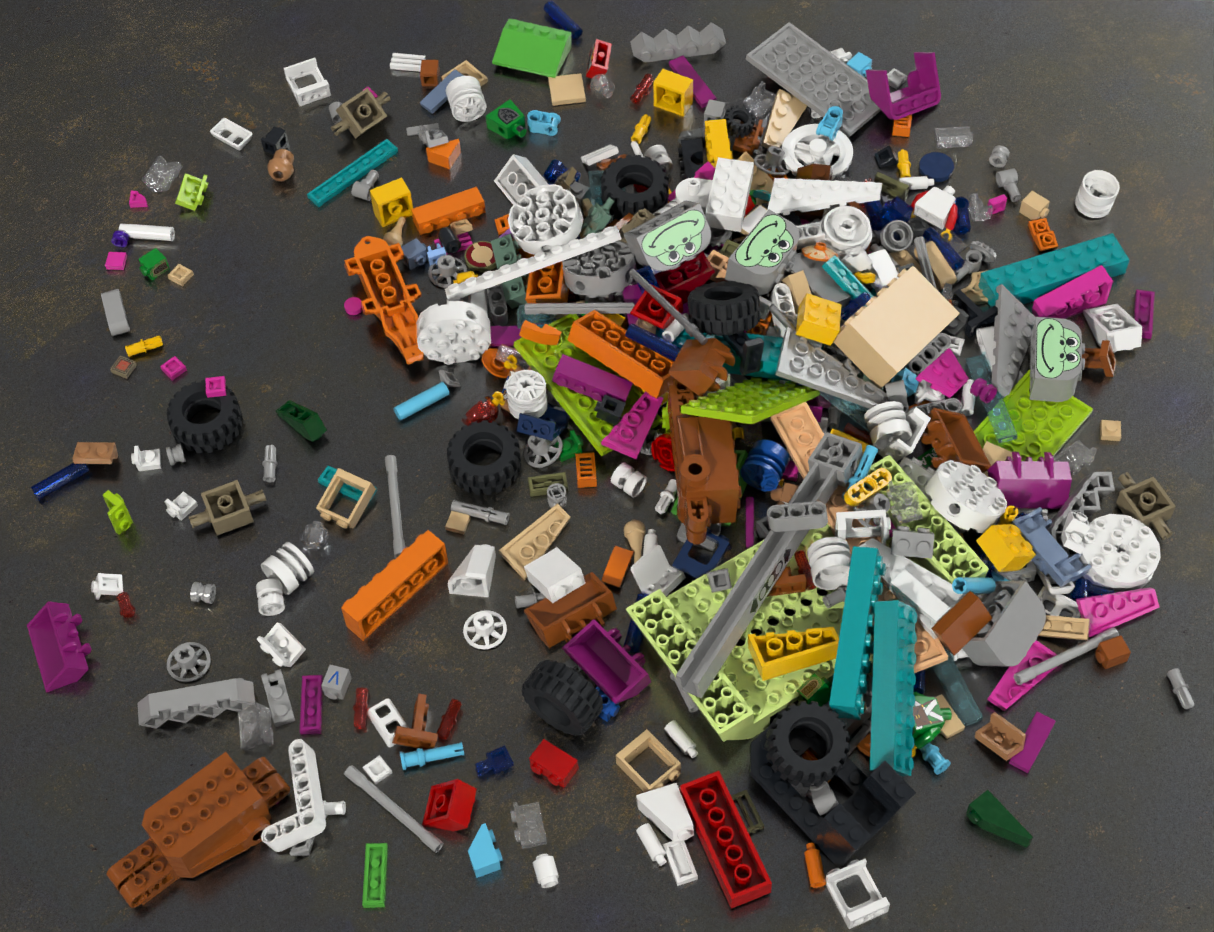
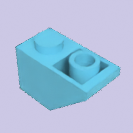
[468,823,503,878]

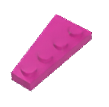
[601,392,664,459]
[1076,587,1159,637]
[987,640,1058,711]

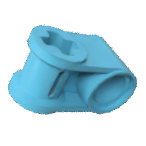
[816,106,843,141]
[527,110,561,136]

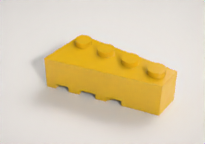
[705,119,733,168]
[748,627,839,681]

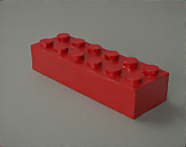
[680,771,772,909]

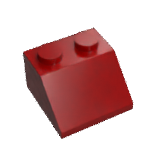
[630,284,684,329]
[422,779,477,831]

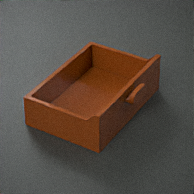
[931,591,992,656]

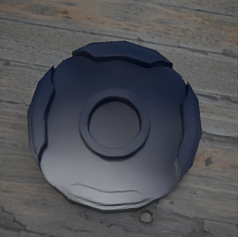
[919,152,954,182]

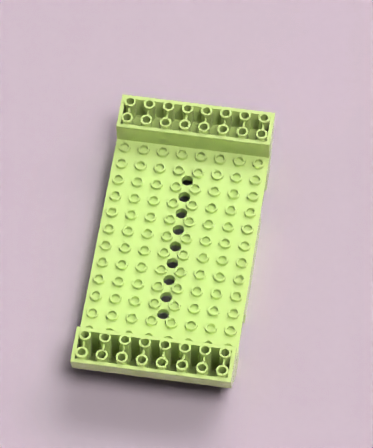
[626,455,989,742]

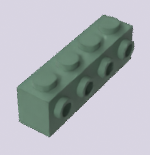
[491,234,528,309]

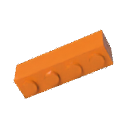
[411,187,486,235]

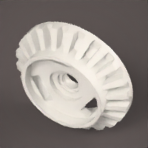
[782,124,853,180]

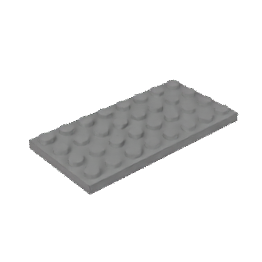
[746,22,881,137]

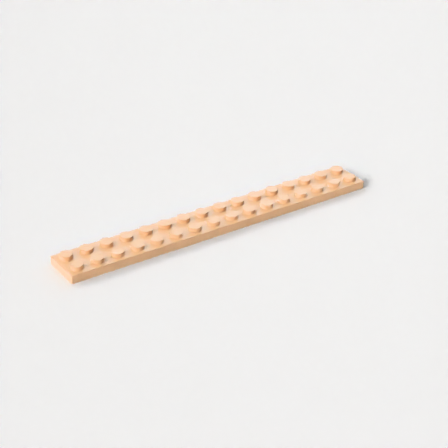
[771,402,948,673]

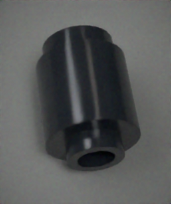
[438,227,461,253]

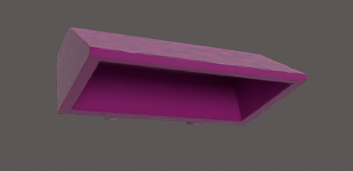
[987,451,1072,509]
[27,601,92,693]
[562,619,651,704]

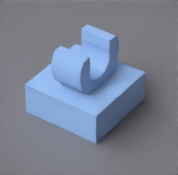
[427,243,446,266]

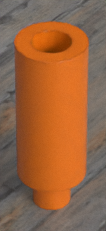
[804,843,826,888]

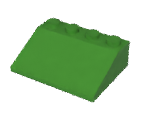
[492,19,571,78]

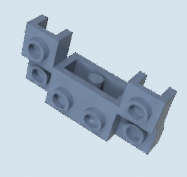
[1011,507,1092,588]

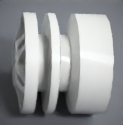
[446,76,487,122]
[1075,170,1120,218]
[506,370,548,419]
[864,401,912,449]
[807,537,851,590]
[261,542,314,595]

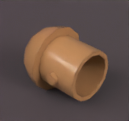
[267,149,294,181]

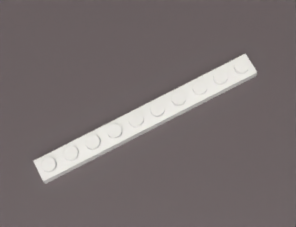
[445,226,622,301]

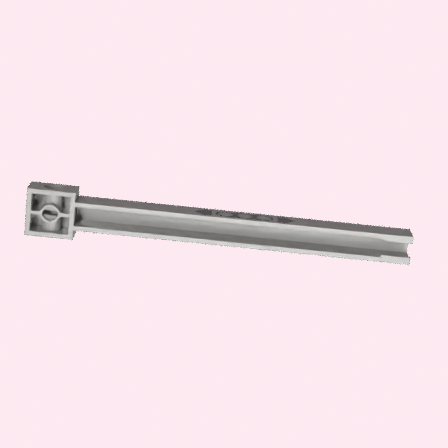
[676,432,863,698]

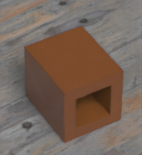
[420,60,440,86]
[1095,635,1131,669]

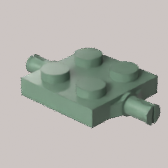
[579,197,615,239]

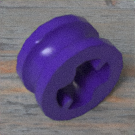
[111,231,129,247]

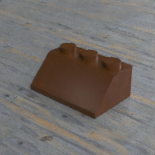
[793,164,833,221]

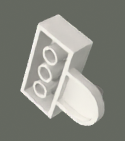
[676,157,754,232]

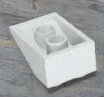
[1083,304,1142,353]

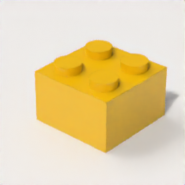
[653,69,693,117]
[370,178,413,228]
[795,293,842,346]
[976,524,1036,572]

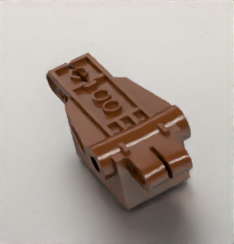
[668,379,742,544]
[106,752,290,908]

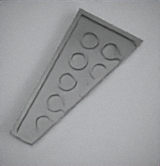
[991,284,1036,397]
[775,327,887,409]

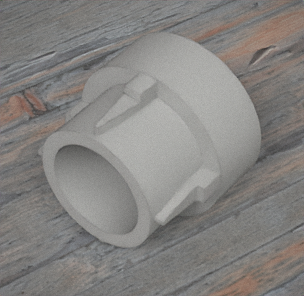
[879,220,913,252]

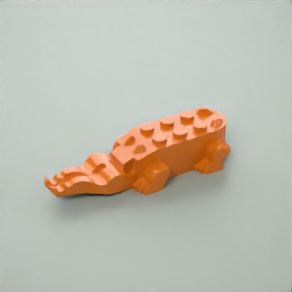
[344,236,424,365]

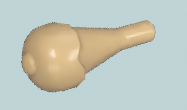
[383,217,406,246]
[624,520,646,564]

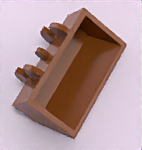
[669,338,735,397]
[920,408,991,473]
[524,572,617,648]

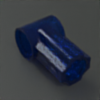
[544,159,581,185]
[954,197,971,235]
[864,200,893,231]
[1072,578,1114,602]

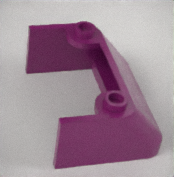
[866,52,941,120]

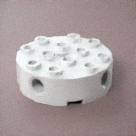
[508,184,584,255]
[416,301,491,365]
[925,460,1007,533]
[1076,514,1161,593]

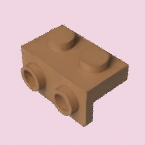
[72,442,118,464]
[975,712,1026,761]

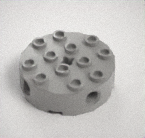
[562,240,637,298]

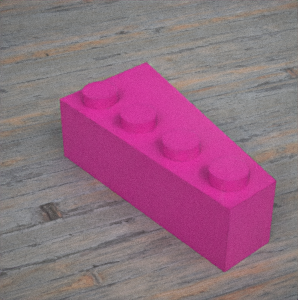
[1032,265,1113,319]

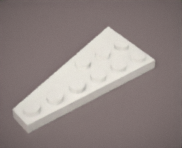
[767,178,882,215]
[859,538,983,640]

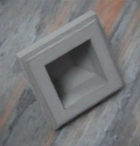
[439,370,461,387]
[290,836,315,856]

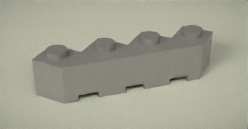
[630,22,726,63]
[1047,472,1115,552]
[137,678,255,729]

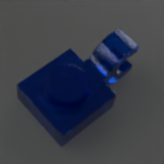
[475,745,514,777]

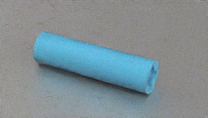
[393,382,449,421]
[952,577,996,594]

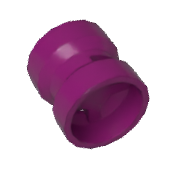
[970,378,997,403]

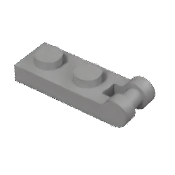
[261,669,295,727]

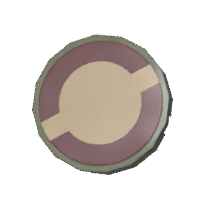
[464,241,497,272]

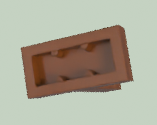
[1082,340,1116,377]
[767,566,806,597]
[392,694,438,750]

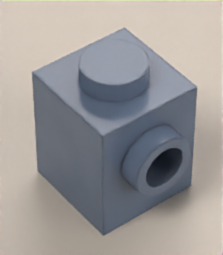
[401,238,428,270]

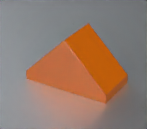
[426,139,461,169]

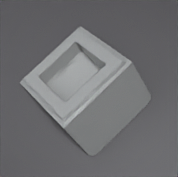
[706,568,732,593]

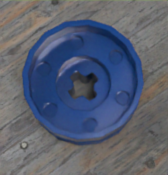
[740,439,790,491]

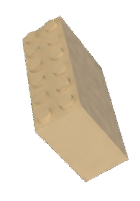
[833,266,960,389]

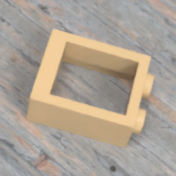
[316,468,376,529]
[616,729,681,793]

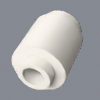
[533,854,559,888]

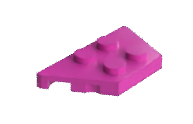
[915,348,969,398]

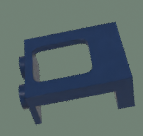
[517,404,569,441]
[672,528,732,581]

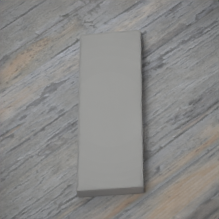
[406,123,439,136]

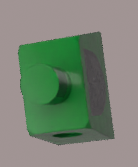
[486,99,527,139]

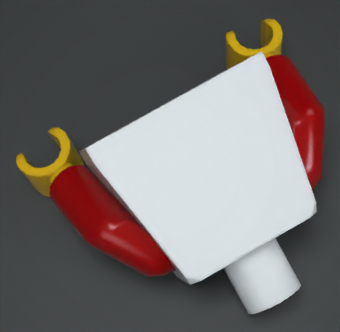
[903,186,958,242]

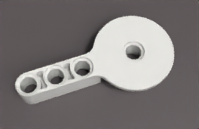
[796,206,872,252]

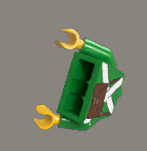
[912,692,952,758]

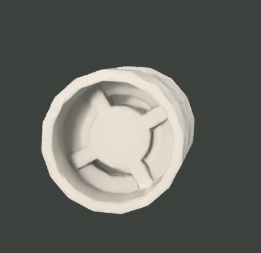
[644,145,674,175]
[611,462,647,498]
[256,579,285,616]

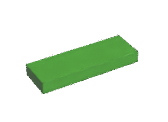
[362,843,388,908]

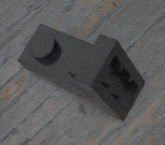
[952,289,998,339]
[722,331,764,375]

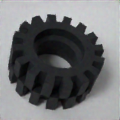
[723,105,755,138]

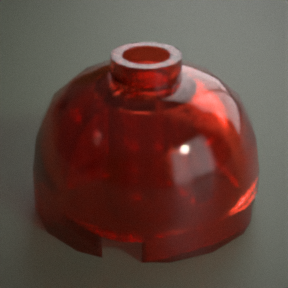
[461,396,499,426]

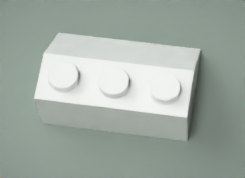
[494,154,549,204]

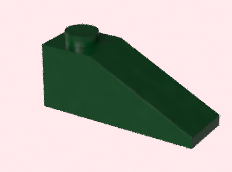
[276,400,327,442]
[966,790,1033,848]

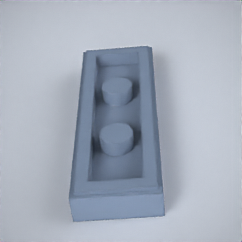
[420,69,464,114]

